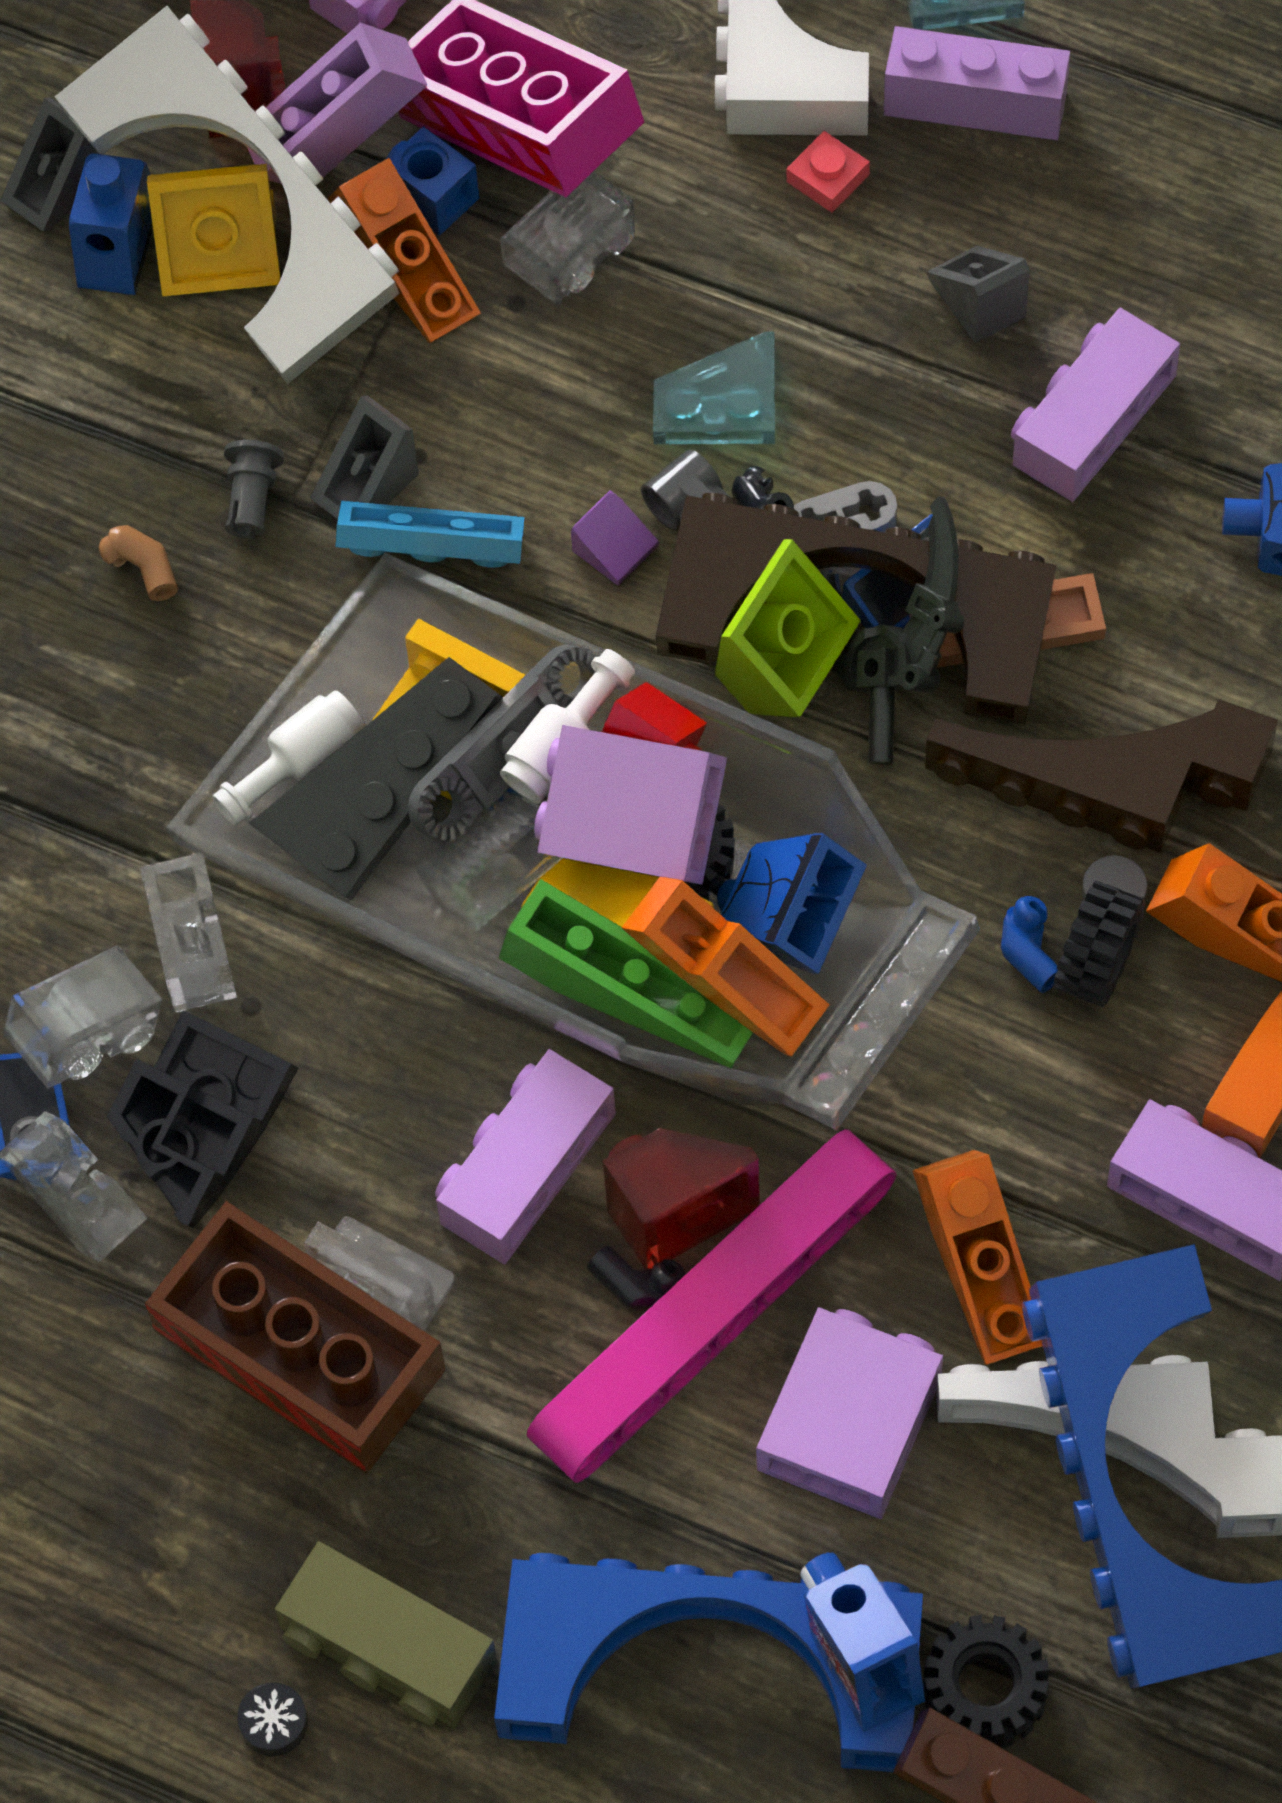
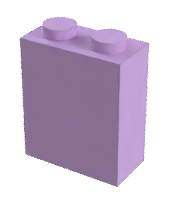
[534,725,727,885]
[756,1307,943,1520]

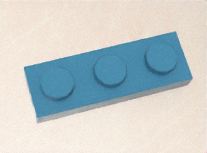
[335,501,524,568]

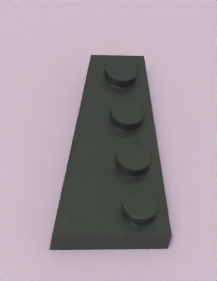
[249,657,503,901]

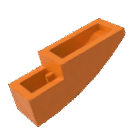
[622,876,830,1057]
[1202,991,1282,1158]

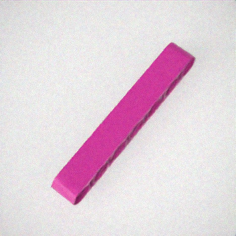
[526,1129,897,1483]

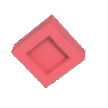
[786,131,870,213]

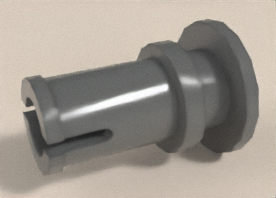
[224,440,285,538]

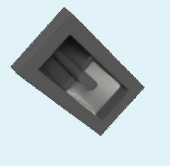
[0,97,99,231]
[926,246,1030,343]
[310,395,419,519]

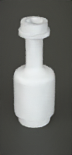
[500,649,635,804]
[212,690,365,826]

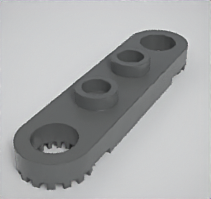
[408,645,595,841]

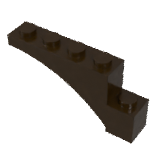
[925,699,1278,853]

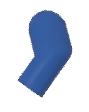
[1001,896,1058,993]

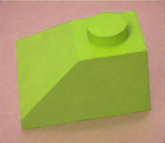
[715,539,861,718]

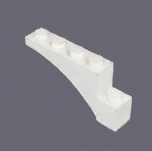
[936,1355,1282,1538]

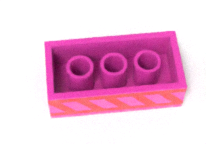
[398,0,644,197]

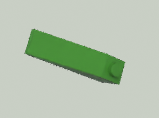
[499,879,753,1068]

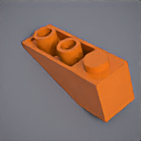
[327,158,481,344]
[1146,843,1282,982]
[912,1150,1043,1365]

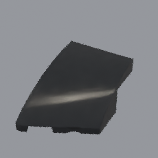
[107,1010,299,1228]

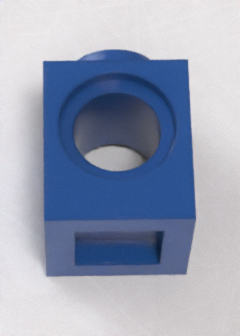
[386,126,479,236]

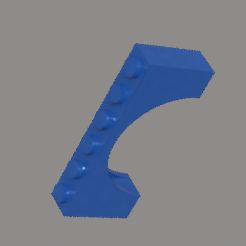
[1022,1244,1282,1689]
[494,1553,923,1772]

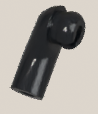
[732,466,794,509]
[587,1246,686,1308]

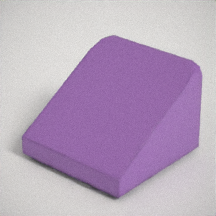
[571,490,659,586]

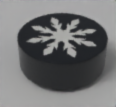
[237,1683,308,1756]

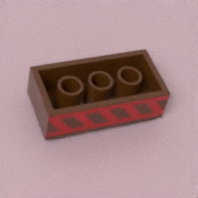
[145,1201,446,1475]

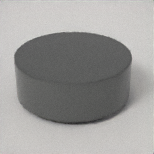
[1082,855,1147,901]

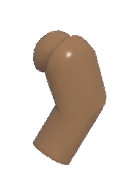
[99,525,178,601]

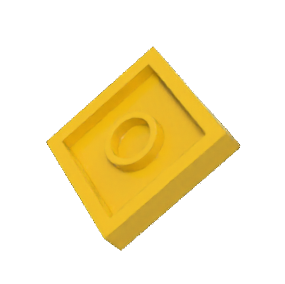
[147,163,281,297]

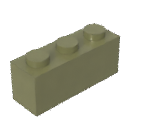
[275,1541,497,1729]

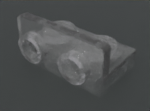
[304,1216,455,1331]

